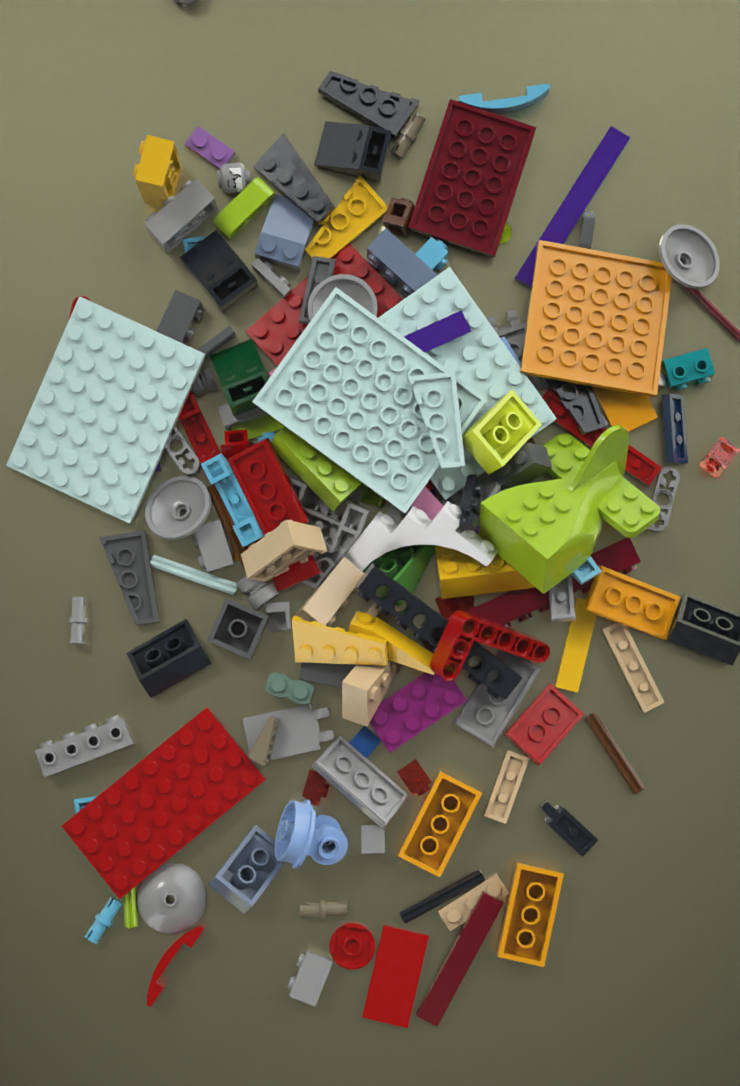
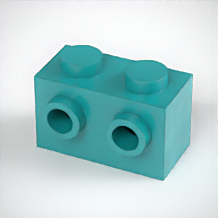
[661,347,716,391]

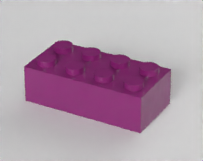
[370,672,468,753]

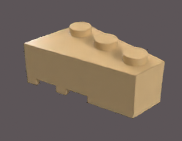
[241,520,328,582]
[291,557,364,627]
[342,660,402,727]

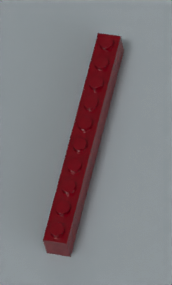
[422,537,641,654]

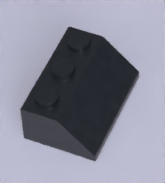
[667,592,740,666]
[127,618,211,698]

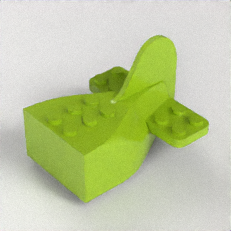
[479,425,660,594]

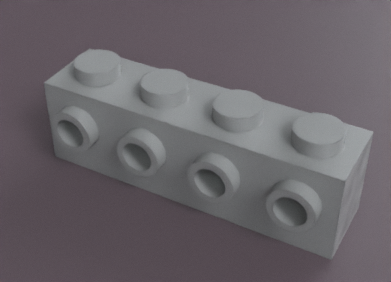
[35,715,135,777]

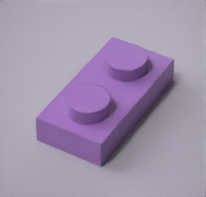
[185,126,235,170]

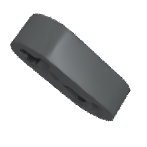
[578,210,596,249]

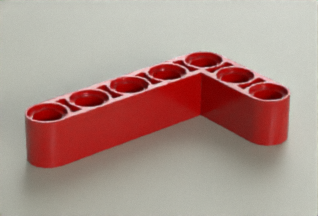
[430,610,550,681]

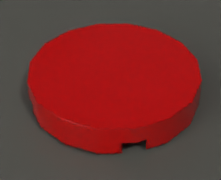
[329,922,376,970]

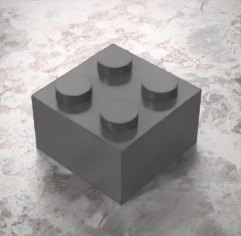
[207,598,270,660]

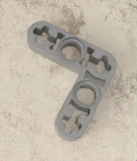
[646,467,680,532]

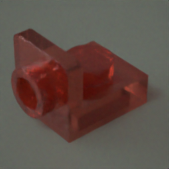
[700,436,740,478]
[435,595,475,619]
[397,759,432,796]

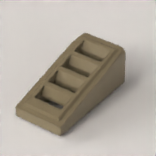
[248,716,280,766]

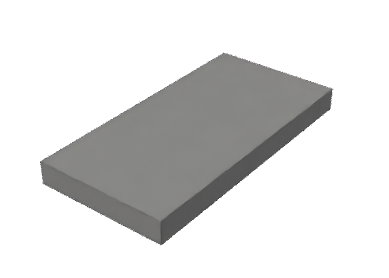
[453,649,541,747]
[312,735,409,829]

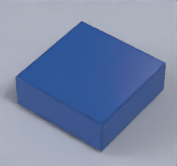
[349,726,381,758]

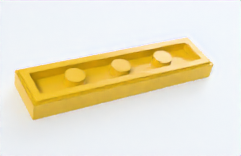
[555,597,597,693]

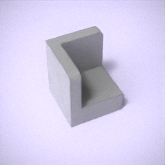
[266,601,292,632]
[361,824,385,854]

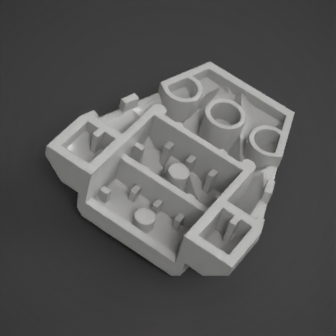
[288,476,370,589]

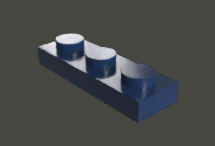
[662,393,688,464]

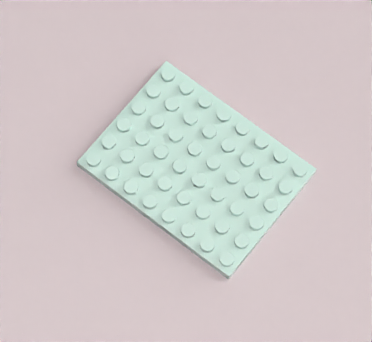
[379,267,557,500]
[252,287,487,513]
[6,296,206,523]

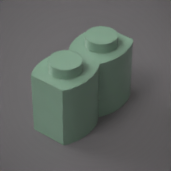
[265,673,315,705]

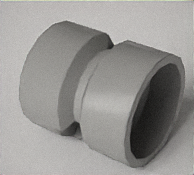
[236,575,279,611]

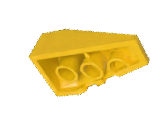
[348,611,435,675]

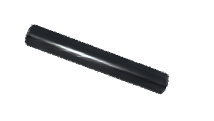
[400,870,485,923]

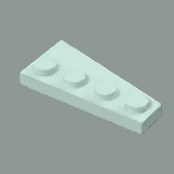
[408,372,465,468]

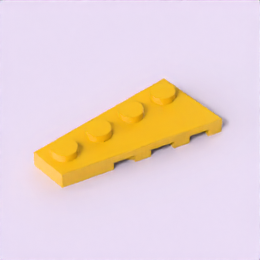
[305,175,388,259]
[292,616,389,666]

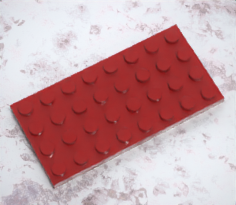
[61,707,266,900]

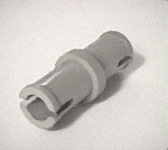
[69,597,87,645]

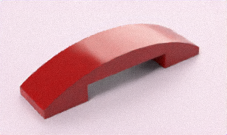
[179,391,221,483]
[147,924,206,1007]

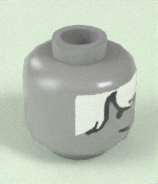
[217,162,250,194]

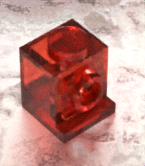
[302,769,330,806]

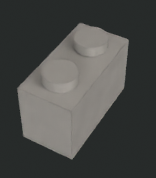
[191,520,235,573]
[287,950,333,1007]

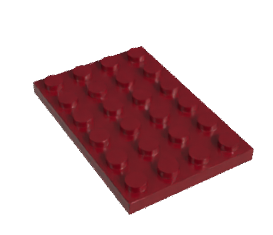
[408,99,537,258]

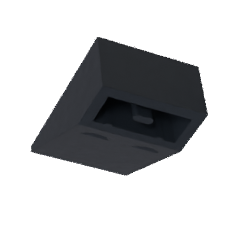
[314,121,392,181]
[180,230,258,312]

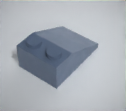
[254,194,315,272]
[208,825,285,914]

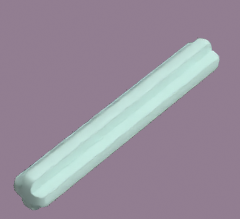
[150,555,238,595]

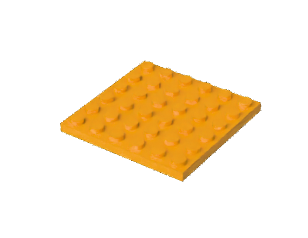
[520,240,672,397]

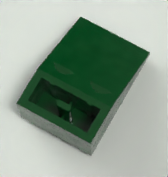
[210,339,269,416]

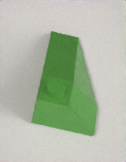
[362,544,438,606]

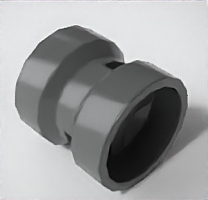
[192,367,218,396]

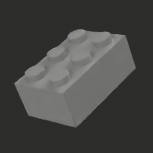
[144,178,218,254]

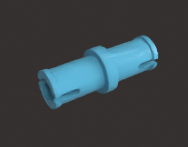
[84,896,123,945]

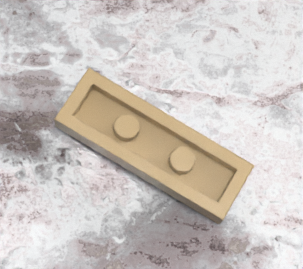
[483,750,530,824]
[437,873,509,931]

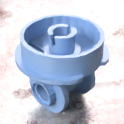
[275,800,348,869]

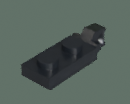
[459,474,484,532]
[539,800,598,857]

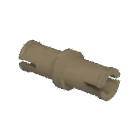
[390,112,426,159]
[299,900,347,919]

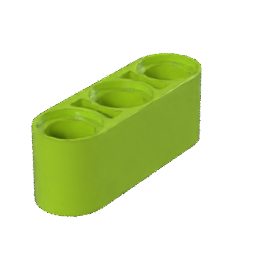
[212,177,275,239]

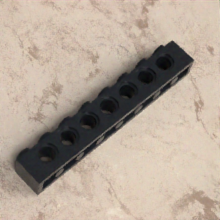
[355,563,522,700]

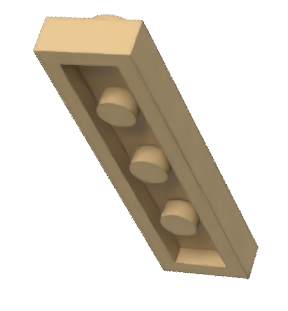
[602,622,665,713]

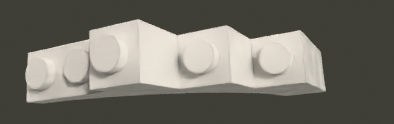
[344,501,498,571]

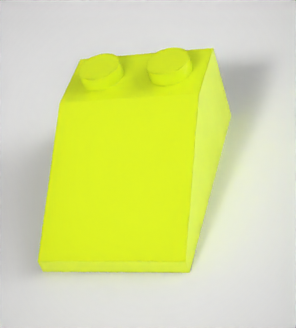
[462,390,542,474]

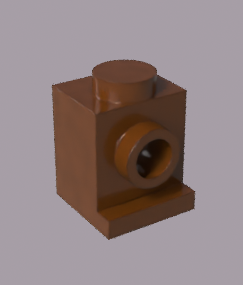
[382,197,415,237]

